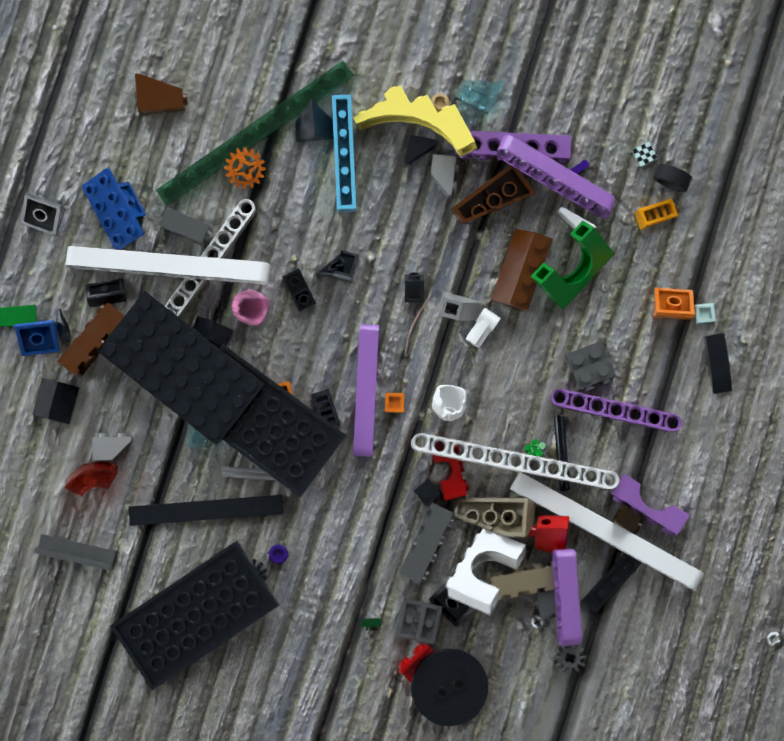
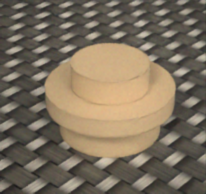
[431,93,450,112]

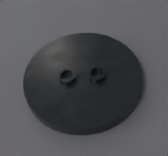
[411,648,488,726]

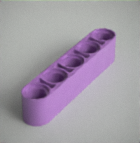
[552,549,582,646]

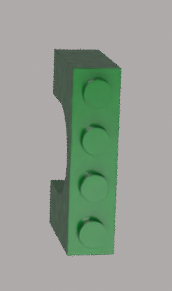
[531,221,615,310]

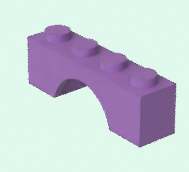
[610,474,690,536]

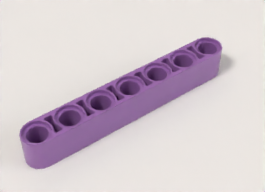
[496,135,616,218]
[353,324,379,457]
[550,389,682,432]

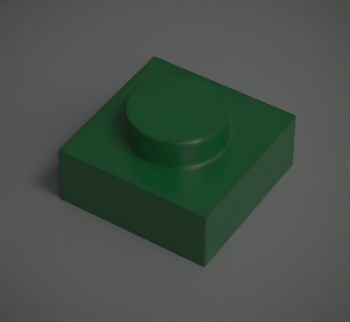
[362,618,381,631]

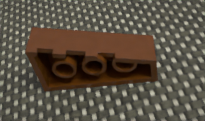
[450,165,536,224]
[57,303,124,378]

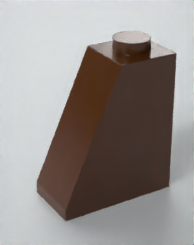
[135,74,188,115]

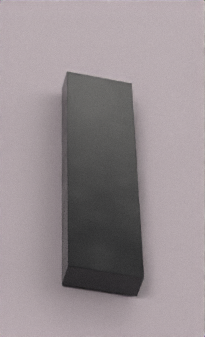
[580,553,642,615]

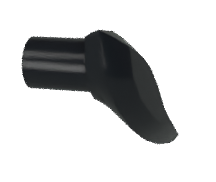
[57,308,71,344]

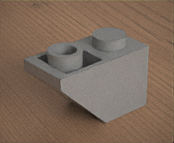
[431,154,459,197]
[440,292,482,321]
[92,433,133,461]

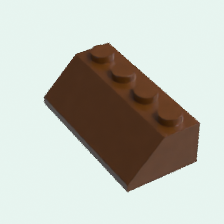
[491,229,553,313]

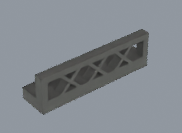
[34,534,117,570]

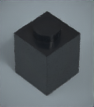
[413,479,440,506]

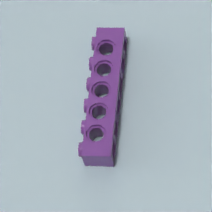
[455,131,571,164]

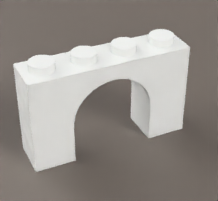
[446,528,526,614]

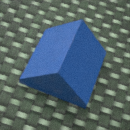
[14,320,60,356]

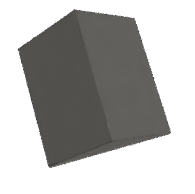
[20,192,66,236]

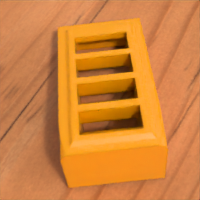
[634,198,679,230]

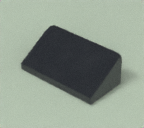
[86,278,127,307]

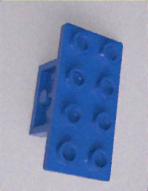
[82,168,146,250]

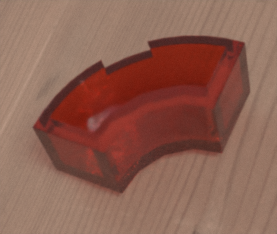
[64,461,118,497]

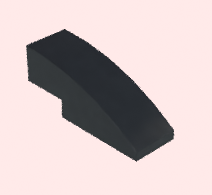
[703,333,732,394]

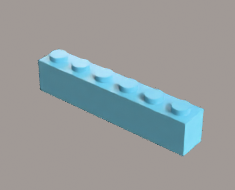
[332,95,357,213]

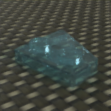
[454,80,504,115]

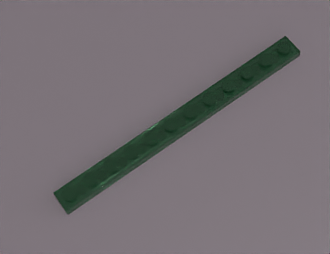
[156,60,354,206]

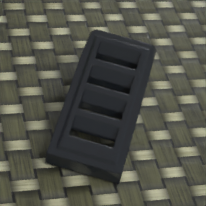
[311,388,341,427]

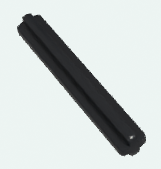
[554,415,570,491]

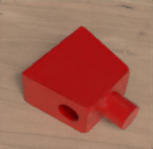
[527,516,570,554]

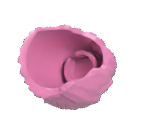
[231,289,270,326]

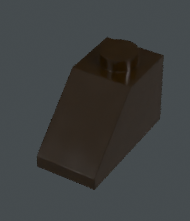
[612,505,643,534]

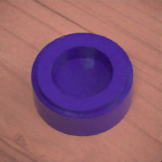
[269,545,288,564]

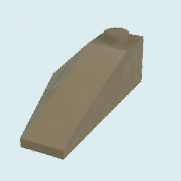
[454,498,536,537]

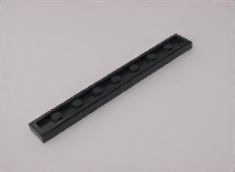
[128,495,284,526]

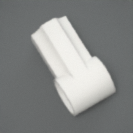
[465,308,501,348]

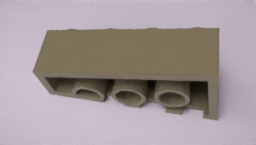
[490,562,554,600]

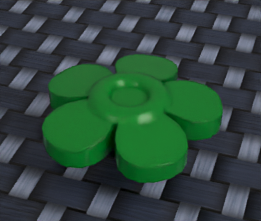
[524,439,546,457]

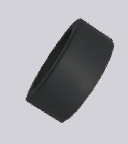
[653,164,692,192]

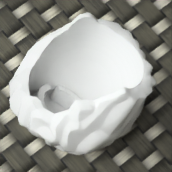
[432,385,467,421]

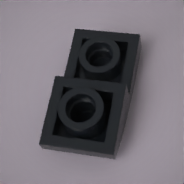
[282,268,316,312]

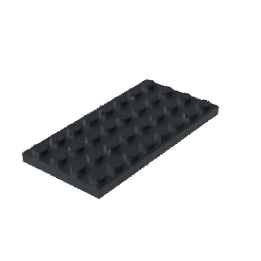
[97,291,265,446]
[219,344,347,498]
[110,540,280,690]

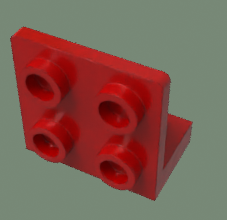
[398,643,434,683]

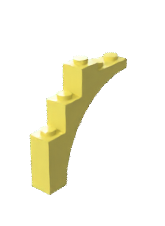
[353,85,477,157]

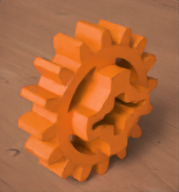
[224,147,266,189]

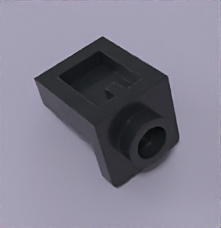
[405,272,424,303]

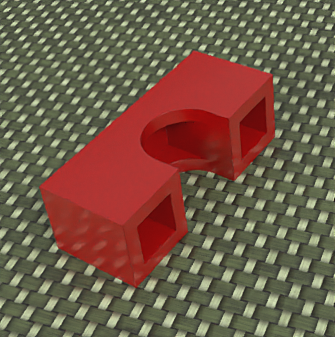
[433,442,469,501]

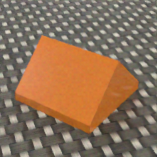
[653,288,695,320]

